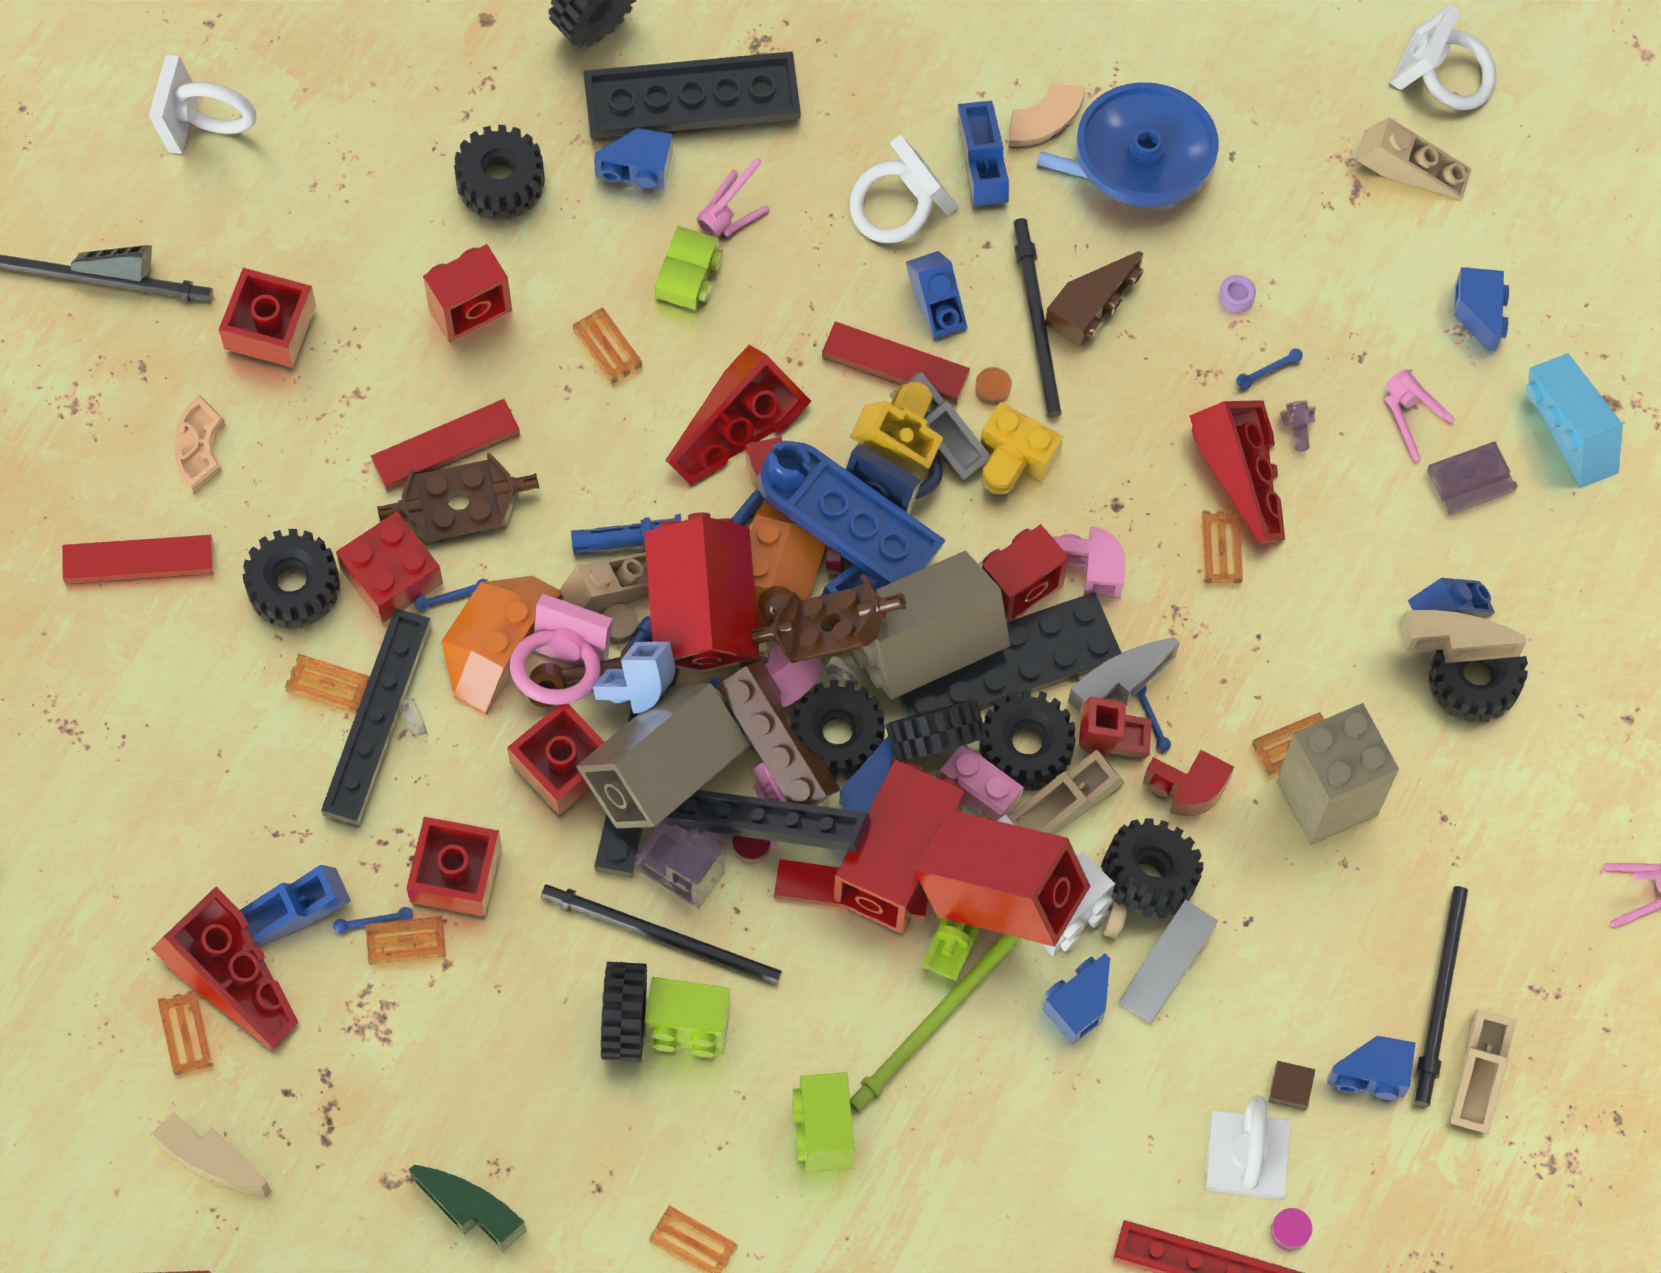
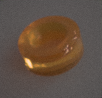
[975,367,1012,405]

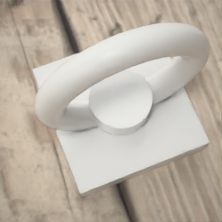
[1390,4,1496,110]
[149,55,256,154]
[850,134,959,243]
[1205,1095,1290,1200]

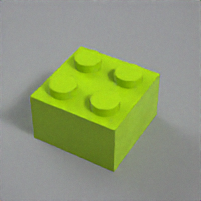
[644,976,730,1058]
[792,1072,854,1173]

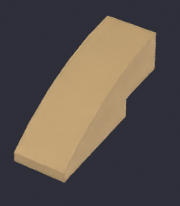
[1401,610,1526,663]
[1008,749,1125,834]
[1450,1009,1517,1134]
[151,1112,272,1197]

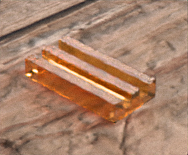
[573,307,642,384]
[1201,511,1243,583]
[285,653,369,713]
[1252,712,1324,776]
[365,916,446,965]
[157,990,213,1076]
[649,1205,738,1273]

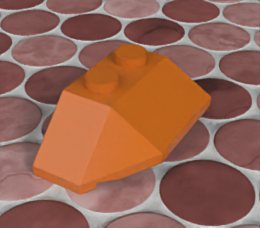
[750,499,827,628]
[441,576,563,715]

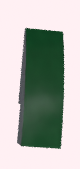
[409,1164,527,1253]

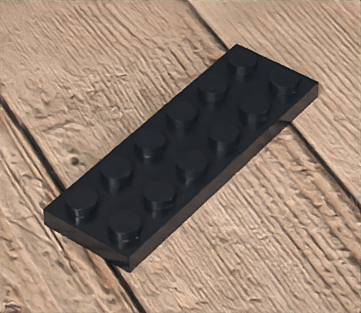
[584,51,801,139]
[899,592,1122,717]

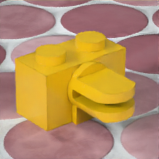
[850,382,943,473]
[980,402,1064,494]

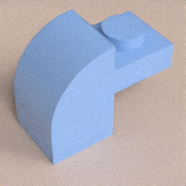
[593,642,675,713]

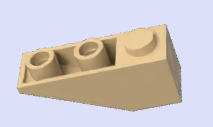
[1355,117,1471,200]
[559,552,649,614]

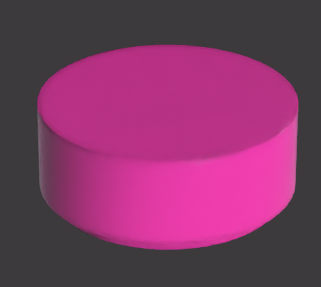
[1271,1208,1312,1250]

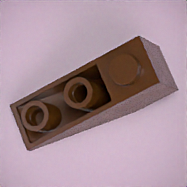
[1045,251,1144,347]

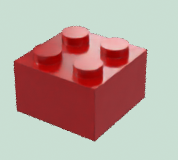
[423,244,512,343]
[219,268,316,368]
[336,511,443,624]
[981,524,1069,622]
[507,703,604,816]
[406,816,502,917]

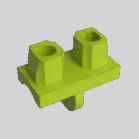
[921,918,980,981]

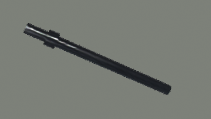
[1013,218,1062,417]
[1414,886,1468,1107]

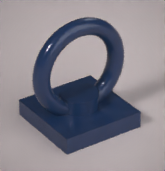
[846,443,943,514]

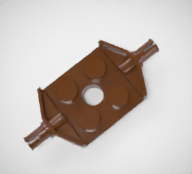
[377,453,539,542]
[751,575,906,663]

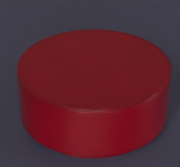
[826,546,846,574]
[732,835,770,864]

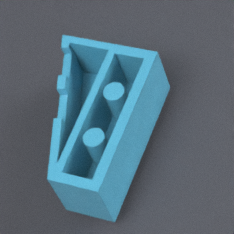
[1526,353,1623,488]

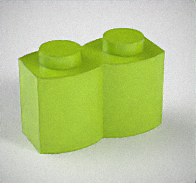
[655,226,723,310]

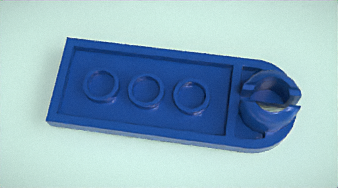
[758,441,946,586]

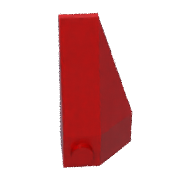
[665,344,811,485]
[1189,400,1285,543]
[151,886,299,1050]

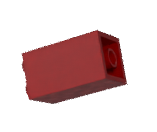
[644,512,760,673]
[834,759,965,934]
[913,810,1091,947]

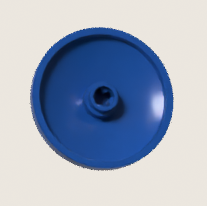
[1076,82,1219,207]

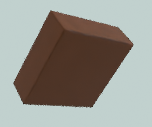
[1268,1060,1316,1110]

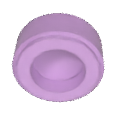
[1219,275,1256,313]

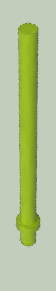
[850,934,1021,1112]

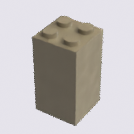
[852,550,1011,700]
[576,683,750,828]
[1276,703,1399,845]

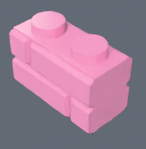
[939,745,1024,821]

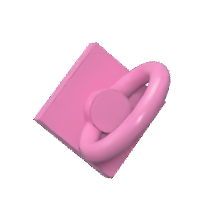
[510,594,613,705]

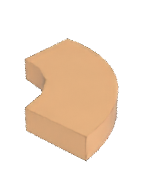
[1009,83,1085,147]
[175,395,225,494]

